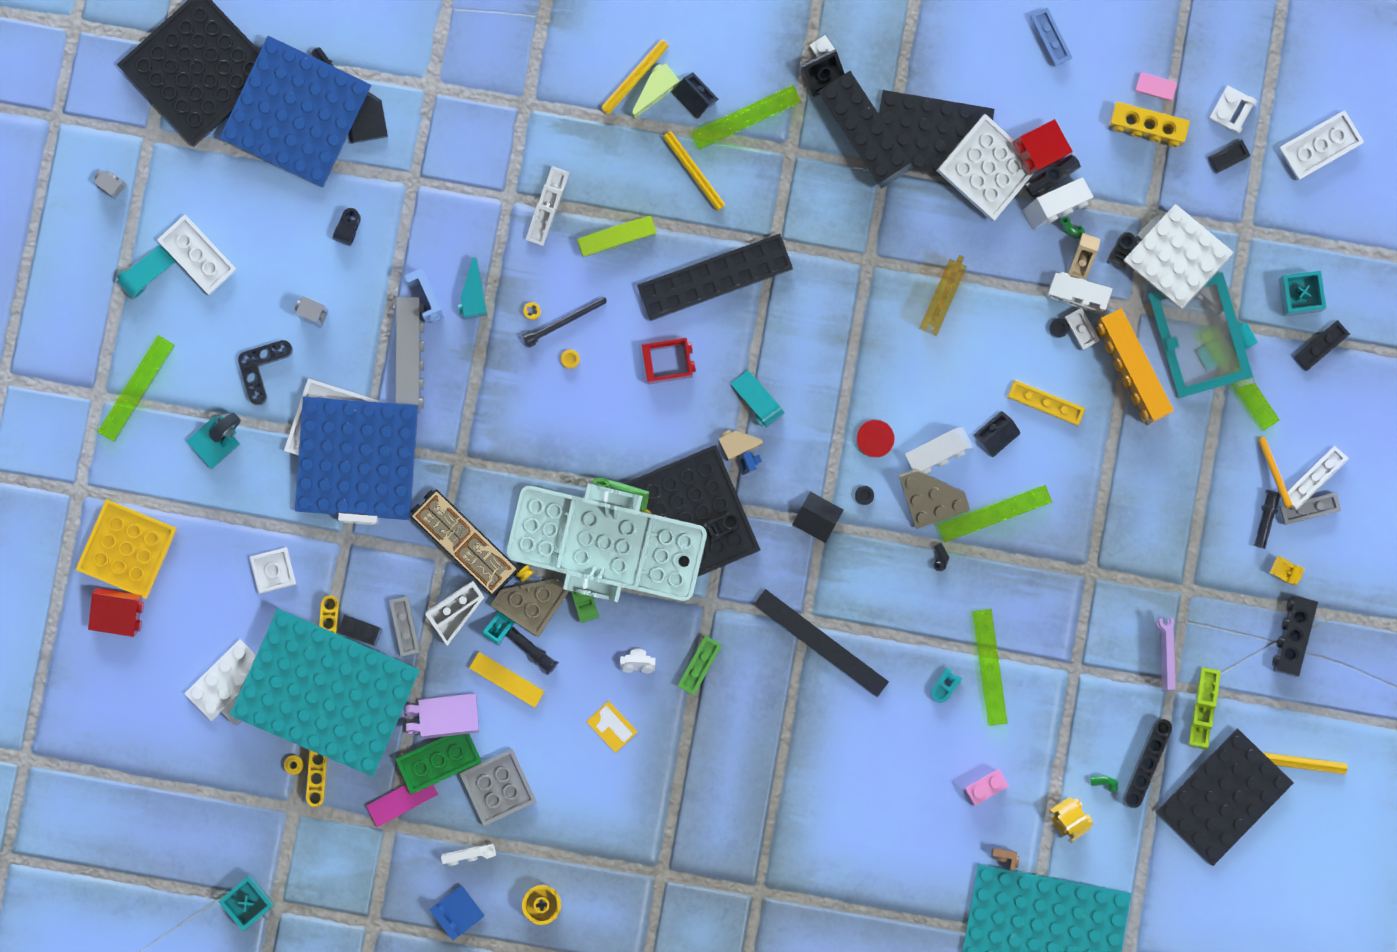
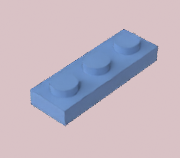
[1030,7,1072,67]

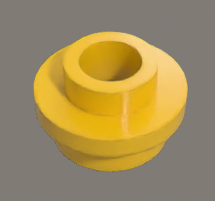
[284,755,304,775]

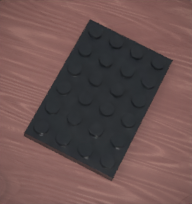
[879,90,995,177]
[1156,728,1294,866]

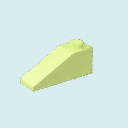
[632,63,680,119]

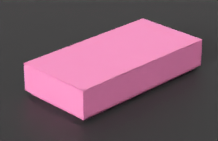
[1135,72,1177,101]

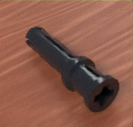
[1253,490,1281,549]
[506,627,559,675]

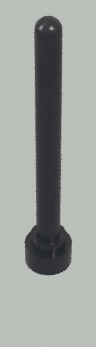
[522,297,607,348]

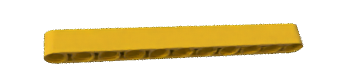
[306,595,340,807]

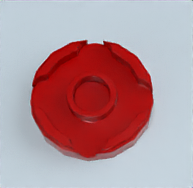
[856,420,895,458]

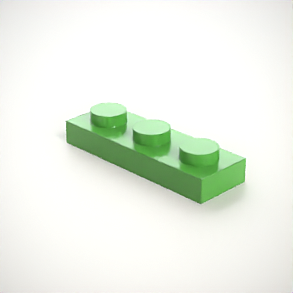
[678,635,722,695]

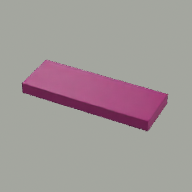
[366,785,439,827]

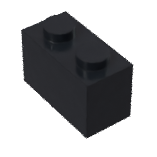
[337,614,383,647]

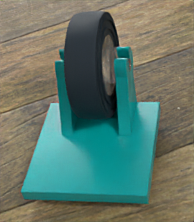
[186,413,241,469]

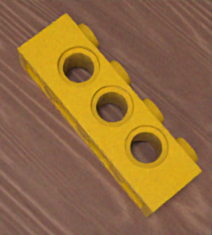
[1109,101,1190,147]

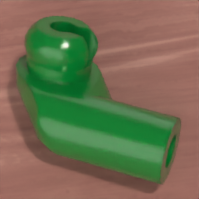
[1061,217,1085,239]
[1090,775,1119,792]

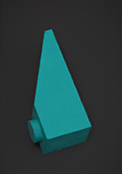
[458,257,488,320]

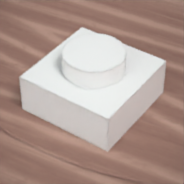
[809,35,834,58]

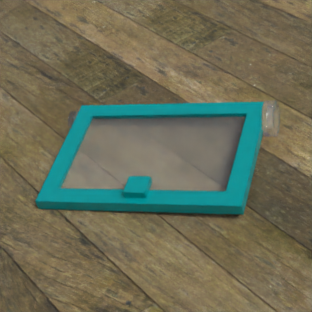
[1149,271,1255,398]

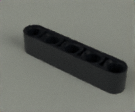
[1122,719,1172,808]

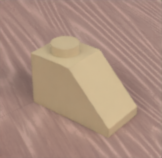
[1068,233,1101,280]
[718,430,763,462]

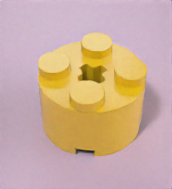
[1049,797,1094,843]
[522,885,562,925]

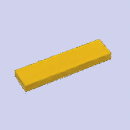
[1007,380,1086,427]
[469,652,545,708]

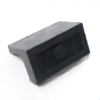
[672,72,719,119]
[973,411,1021,457]

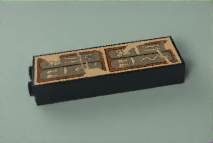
[410,489,520,598]

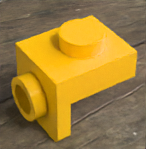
[1269,556,1305,585]

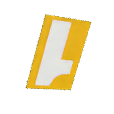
[586,700,638,753]

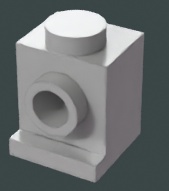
[94,170,127,199]

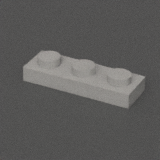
[1279,492,1341,525]
[389,596,420,657]

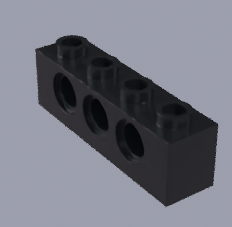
[1272,596,1318,677]

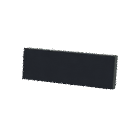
[1294,320,1350,371]

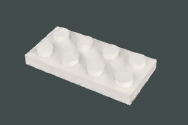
[1279,110,1364,181]
[157,215,237,296]
[184,639,256,721]

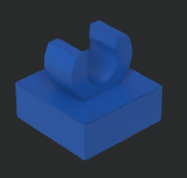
[737,451,762,475]

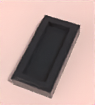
[1208,140,1251,174]

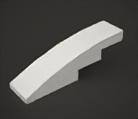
[525,166,570,246]

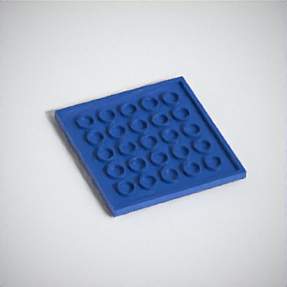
[219,36,372,188]
[295,396,419,520]

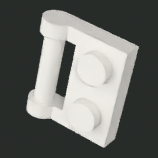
[1209,85,1257,134]

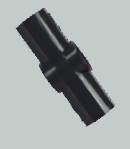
[1024,154,1081,199]

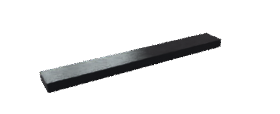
[754,589,889,697]

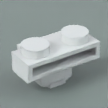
[620,649,656,674]

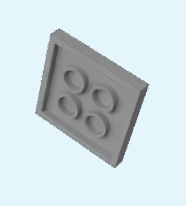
[459,749,537,826]

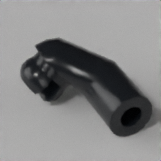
[933,542,949,571]

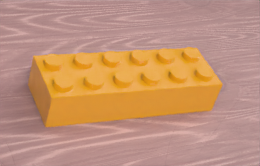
[1096,308,1174,425]

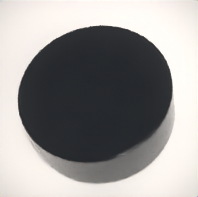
[1049,319,1069,338]
[855,486,874,505]

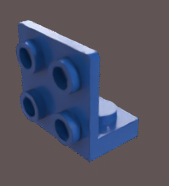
[429,886,485,941]

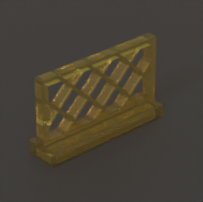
[919,255,967,336]

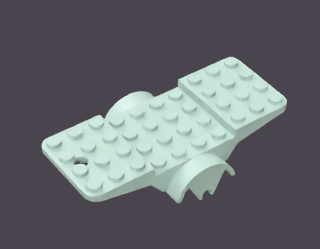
[507,483,707,602]

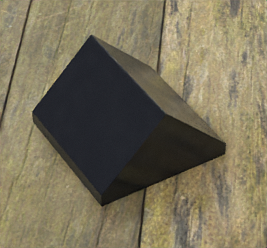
[800,49,845,97]
[792,491,844,543]

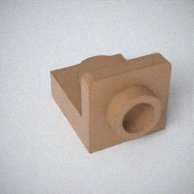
[991,848,1020,871]

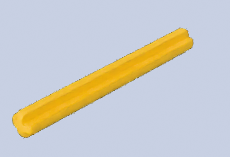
[601,40,669,114]
[663,131,725,211]
[1263,752,1348,775]

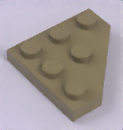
[898,469,970,529]
[490,579,569,638]

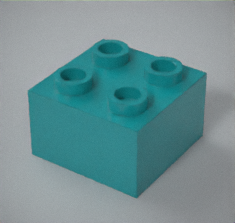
[1279,271,1327,316]
[218,875,276,931]

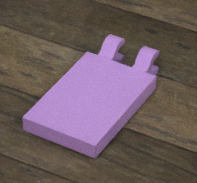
[1155,618,1176,691]
[405,693,479,739]

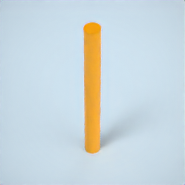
[1258,437,1293,508]

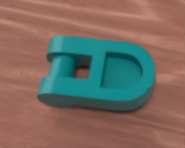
[931,668,963,703]

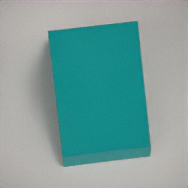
[482,612,515,646]

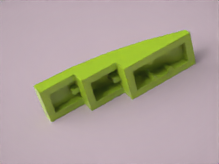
[576,216,657,258]
[1188,667,1221,750]

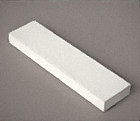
[1287,446,1349,511]

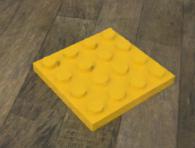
[75,499,178,599]

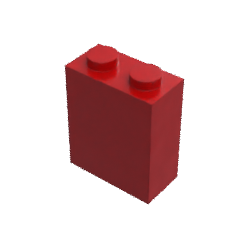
[1012,119,1073,175]
[88,588,144,637]

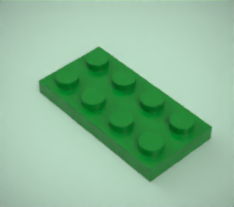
[395,733,482,795]

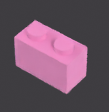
[964,769,1009,806]

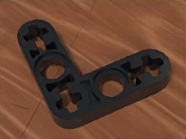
[238,340,293,406]

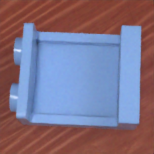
[405,268,444,324]

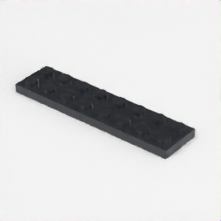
[637,233,793,321]

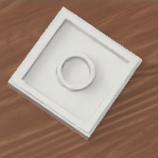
[249,547,297,594]

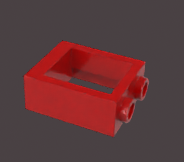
[642,338,696,385]

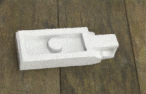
[441,843,496,866]

